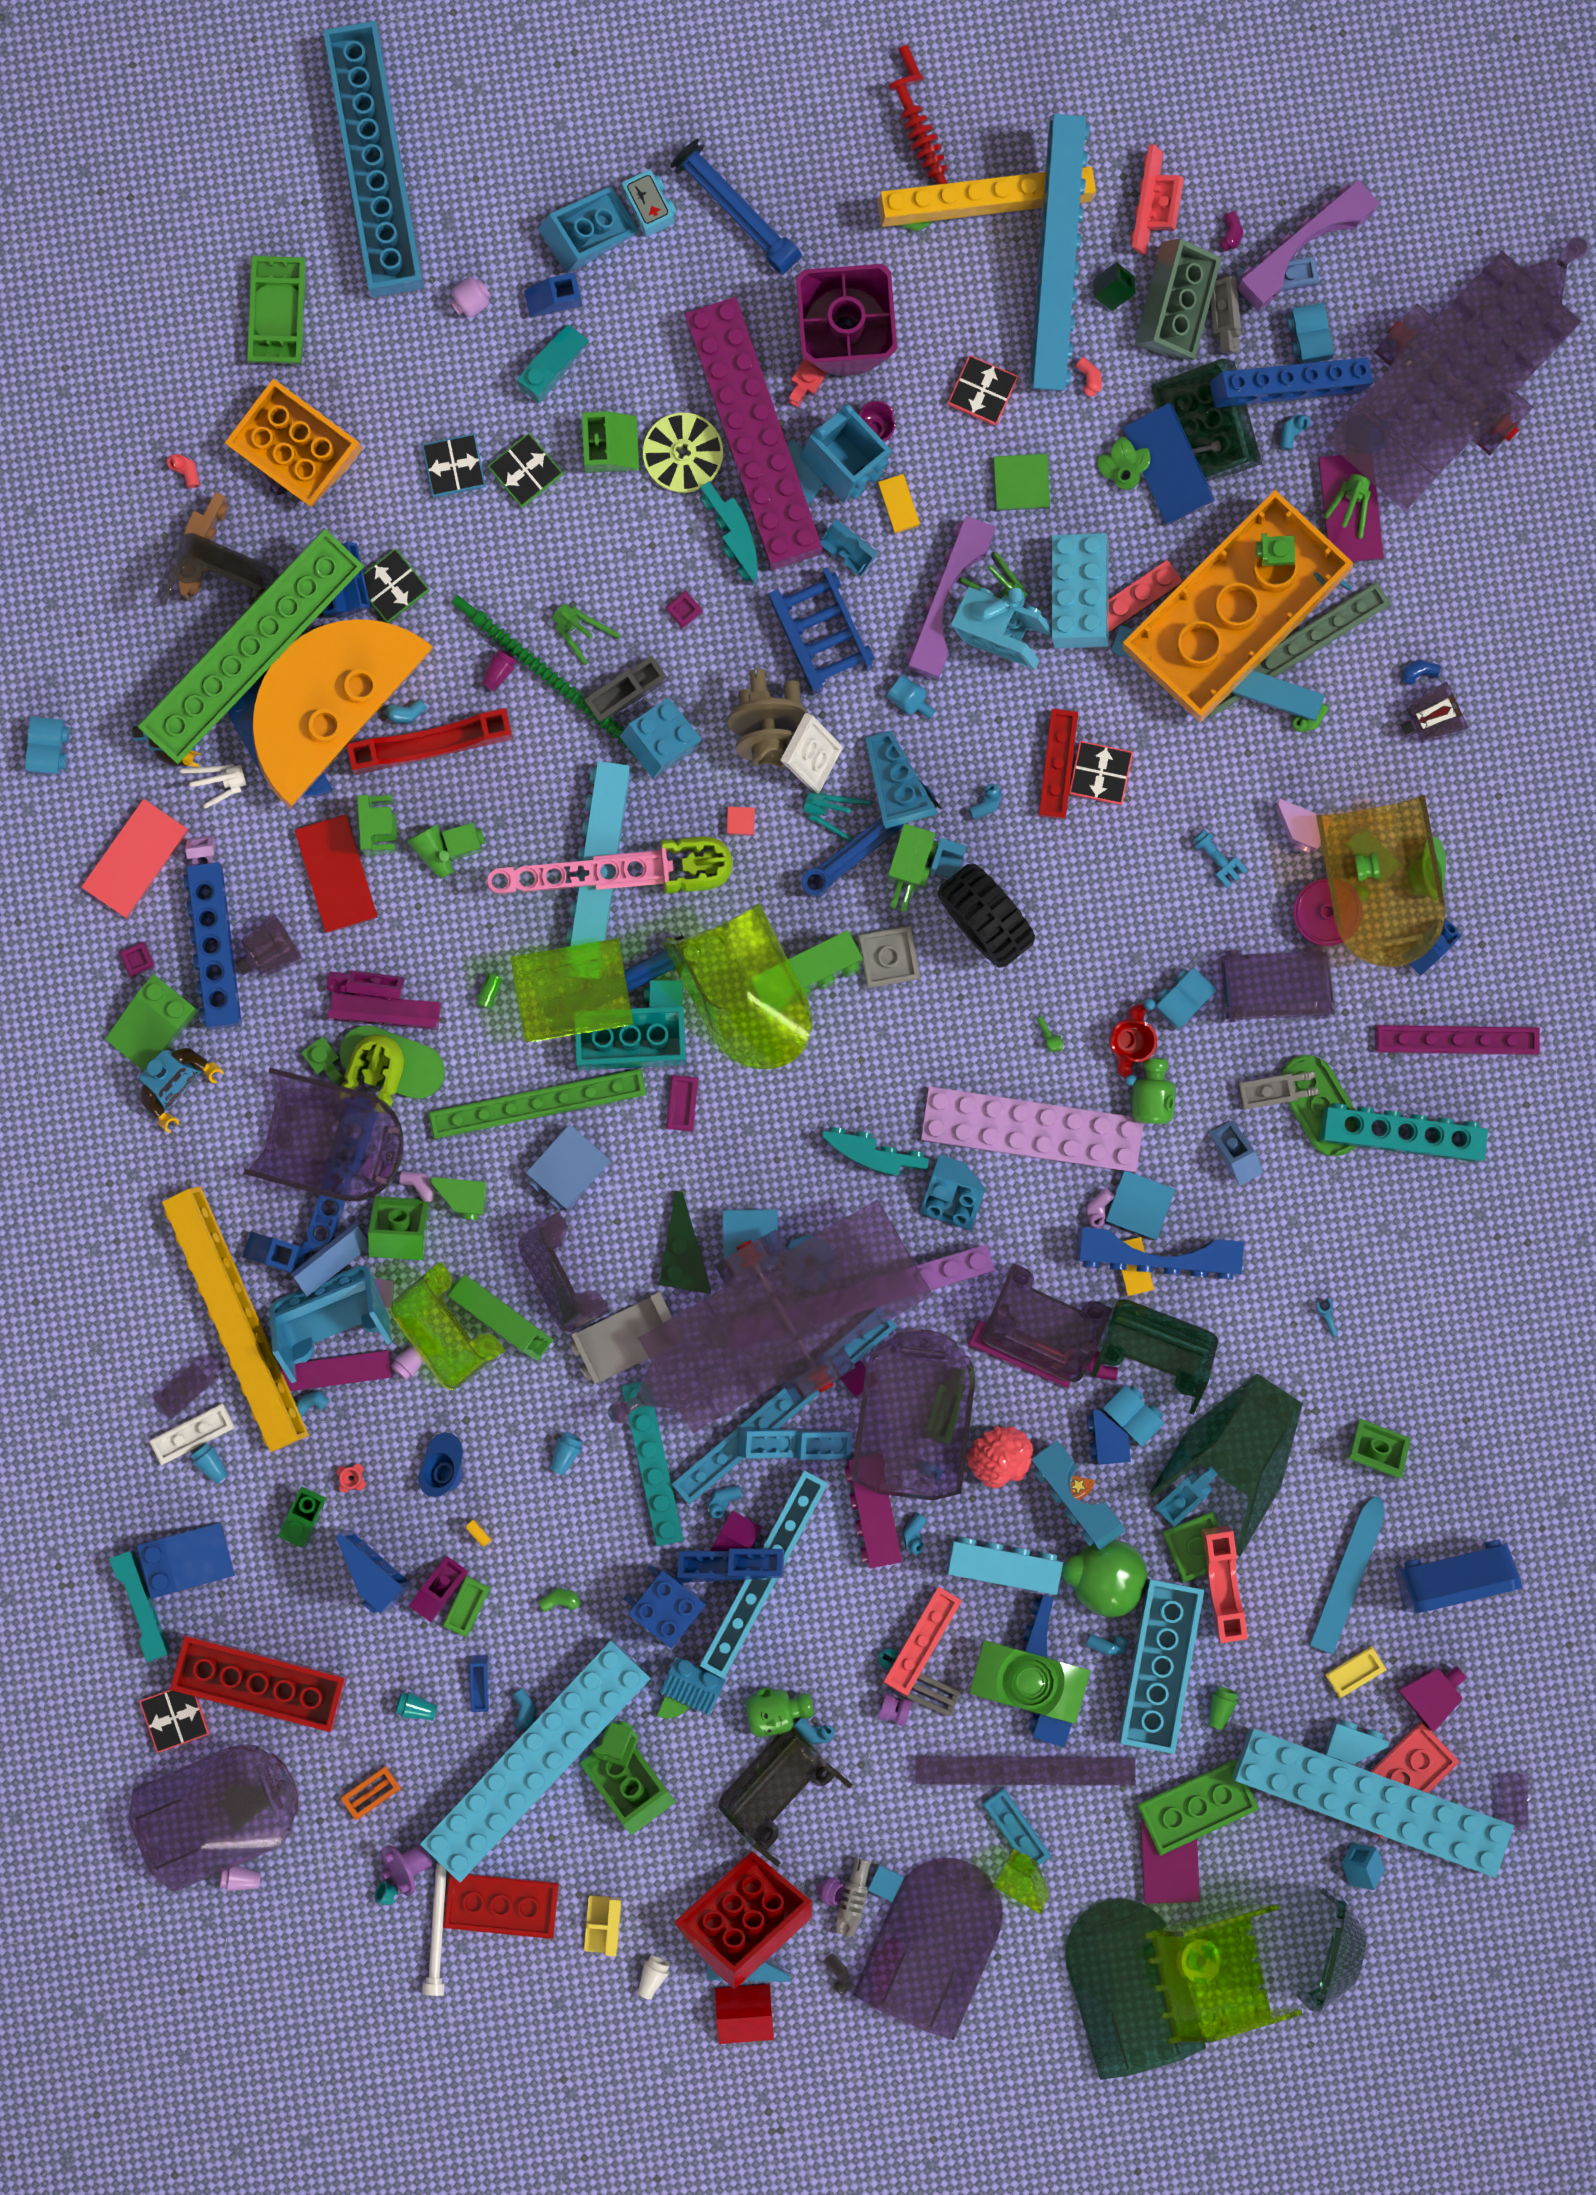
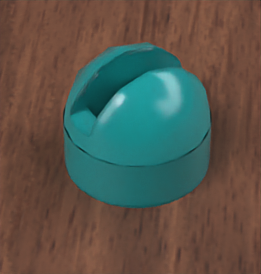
[878,1648,899,1670]
[375,1881,399,1906]

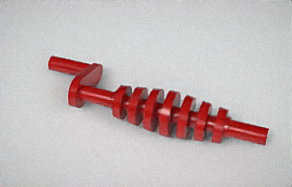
[888,45,948,185]

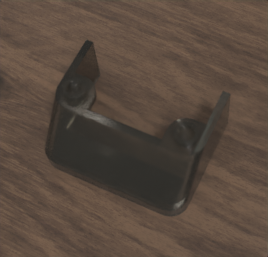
[152,533,279,607]
[718,1728,853,1867]

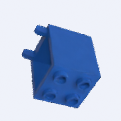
[623,1564,707,1649]

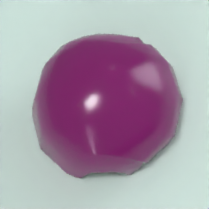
[858,400,896,442]

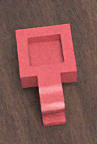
[789,358,828,408]

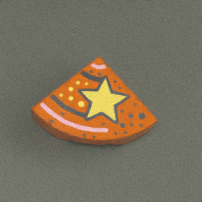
[1071,1476,1095,1500]

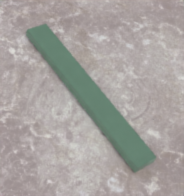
[1207,582,1391,719]

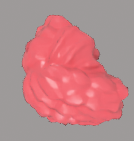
[966,1426,1033,1488]

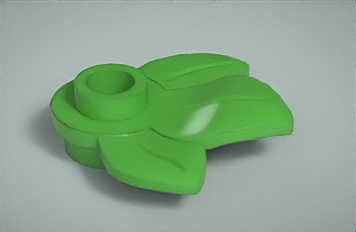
[1097,437,1151,490]

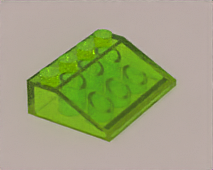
[510,938,634,1043]

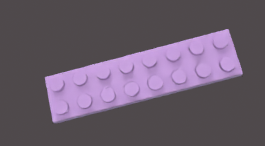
[921,1086,1144,1173]

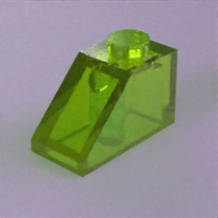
[993,1849,1050,1914]

